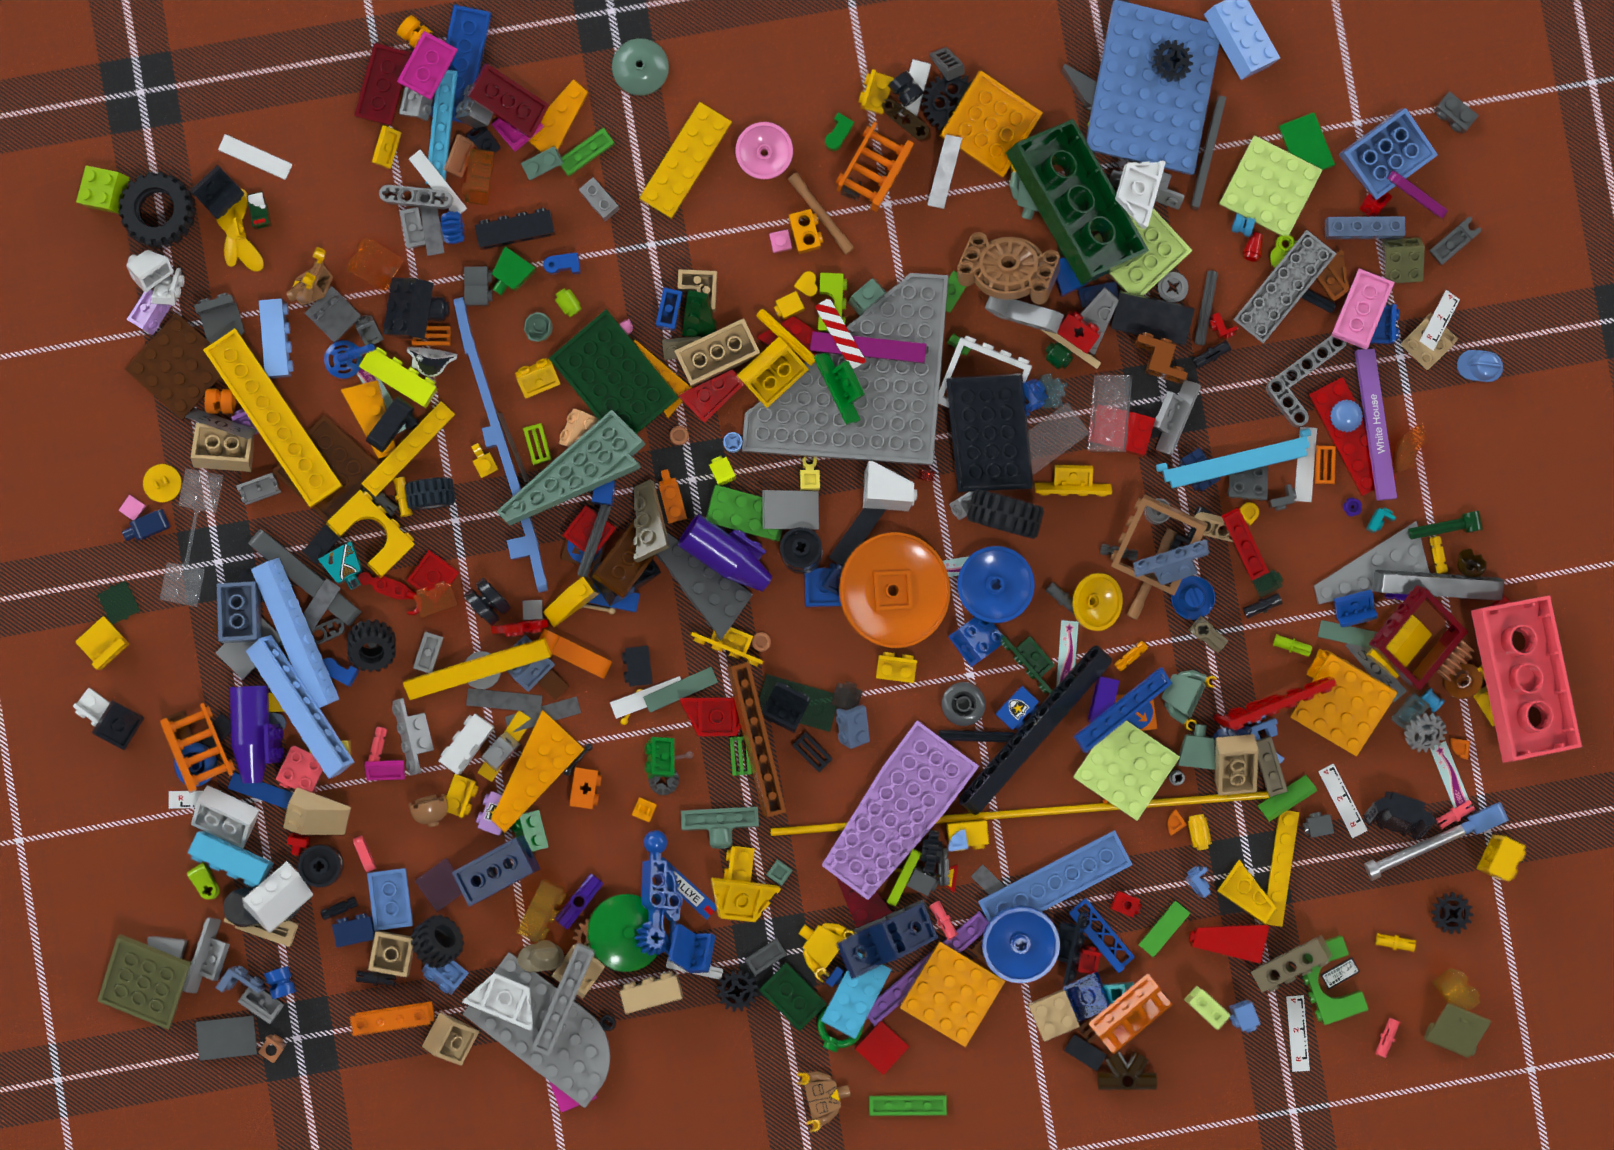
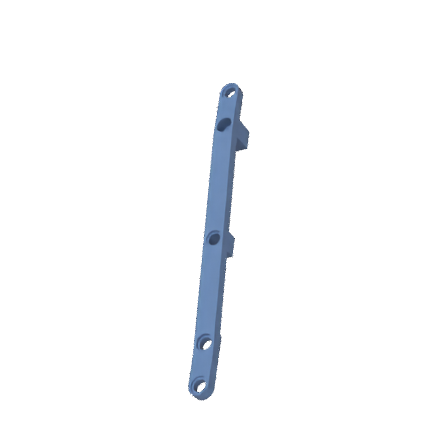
[454,297,548,593]

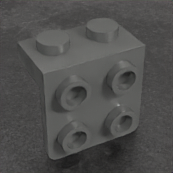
[194,293,245,344]

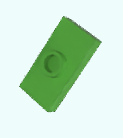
[946,271,966,313]

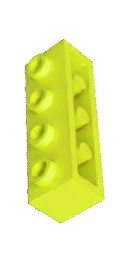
[359,347,438,408]

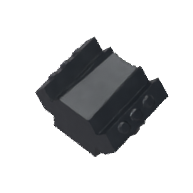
[1363,791,1436,840]

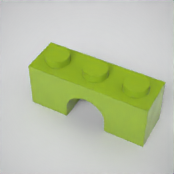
[818,273,847,333]

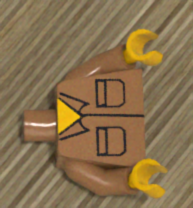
[287,247,333,306]
[796,1071,851,1132]

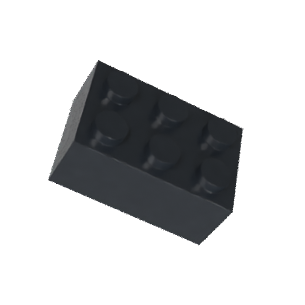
[383,278,434,340]

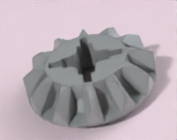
[1158,272,1188,303]

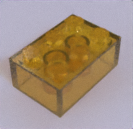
[516,878,567,943]

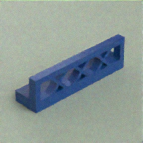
[1068,898,1135,973]

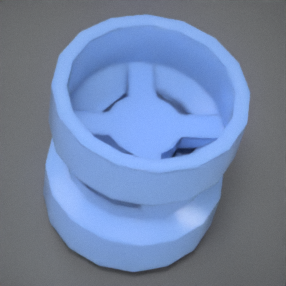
[723,432,742,453]

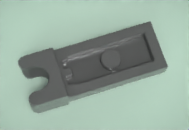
[1428,217,1482,265]

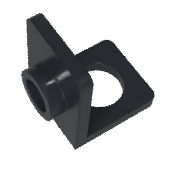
[465,127,501,159]

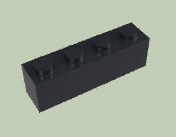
[475,208,556,250]

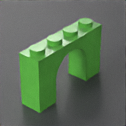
[1301,935,1369,1025]

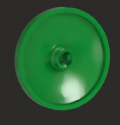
[587,894,664,972]

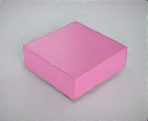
[118,495,146,520]

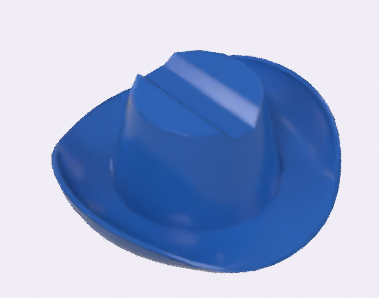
[1171,576,1215,620]
[174,742,217,787]

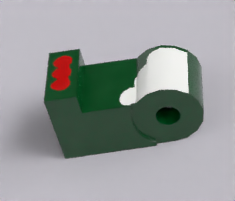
[247,191,272,230]

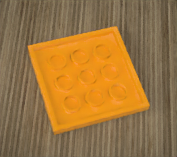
[939,71,1043,177]
[1290,652,1398,756]
[899,941,1005,1047]

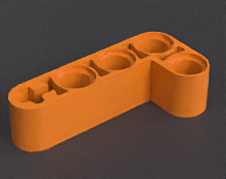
[539,629,612,679]

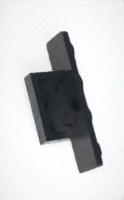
[1057,910,1089,986]

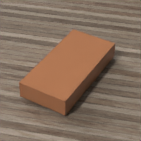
[443,135,475,178]

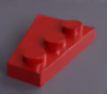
[678,369,744,423]

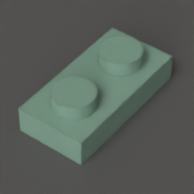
[521,146,564,180]

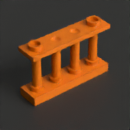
[836,122,914,212]
[160,703,235,793]
[1088,973,1172,1054]
[350,1001,435,1036]

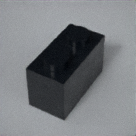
[622,646,653,687]

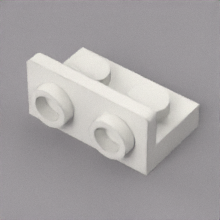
[151,268,184,305]
[73,688,110,727]

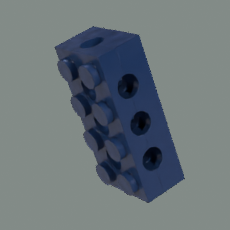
[451,835,541,907]

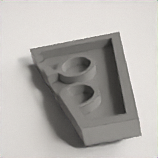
[1076,287,1119,355]

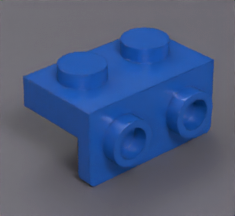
[1370,304,1399,344]
[1334,589,1378,627]

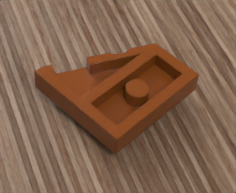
[1316,249,1350,302]

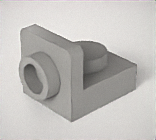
[949,491,974,520]

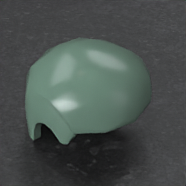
[524,312,553,342]

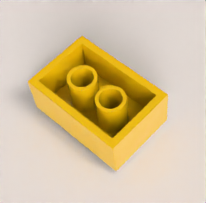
[1476,834,1526,882]

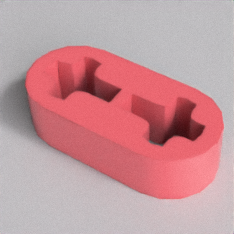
[353,835,376,872]

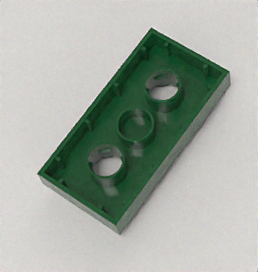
[1006,119,1149,286]

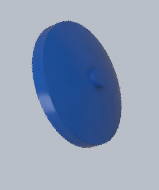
[957,546,1035,623]
[982,906,1060,983]

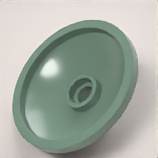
[612,39,669,96]

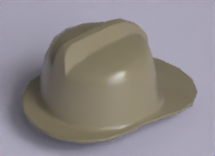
[518,940,564,972]

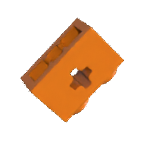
[569,767,602,809]

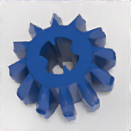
[441,211,465,244]

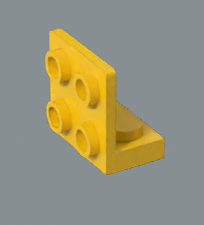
[76,617,129,670]

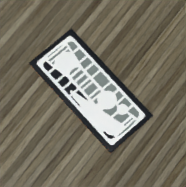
[1321,957,1360,989]

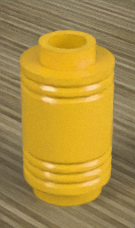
[1188,814,1212,851]

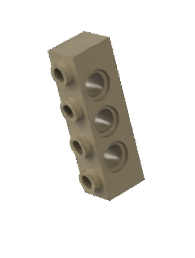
[1251,935,1333,993]

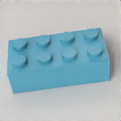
[188,831,274,887]
[821,952,892,1039]

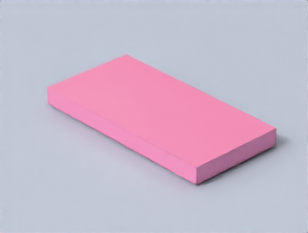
[1331,269,1395,350]

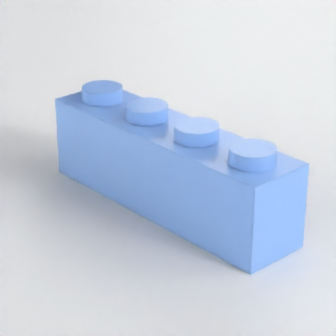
[259,299,294,379]

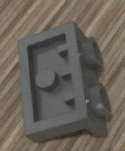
[1434,91,1479,134]

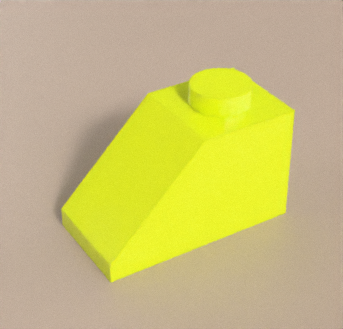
[709,456,736,486]

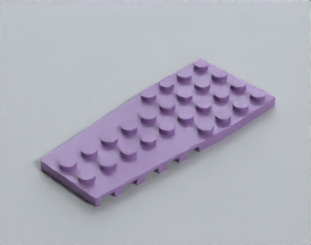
[822,721,979,900]

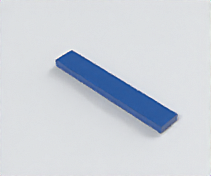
[1074,668,1172,753]

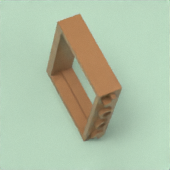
[1110,495,1208,595]

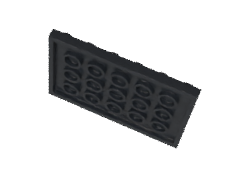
[946,373,1034,492]

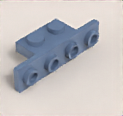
[1134,540,1209,585]

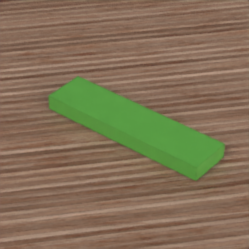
[869,1095,947,1116]

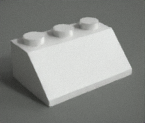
[191,785,260,849]
[243,862,313,933]

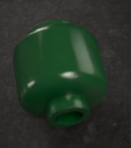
[1045,342,1074,369]

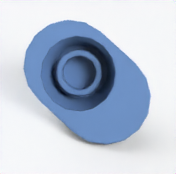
[1457,350,1503,382]

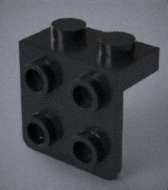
[190,165,244,219]
[762,682,811,733]

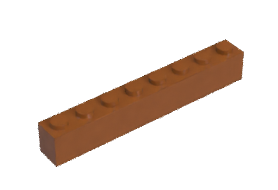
[727,662,786,817]

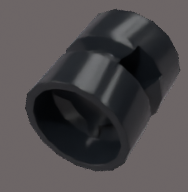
[888,71,924,107]

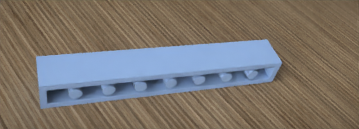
[251,558,339,708]
[246,635,354,778]

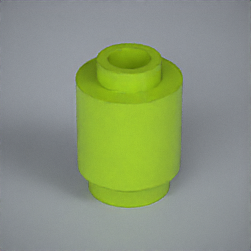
[555,288,582,317]

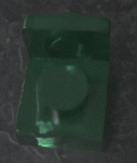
[1251,570,1283,598]

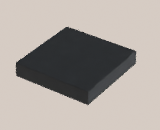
[91,700,145,750]

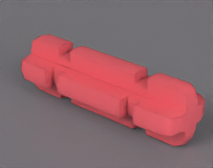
[368,727,387,762]

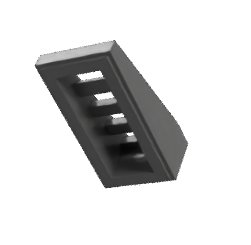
[930,47,964,81]

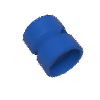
[264,966,296,1000]

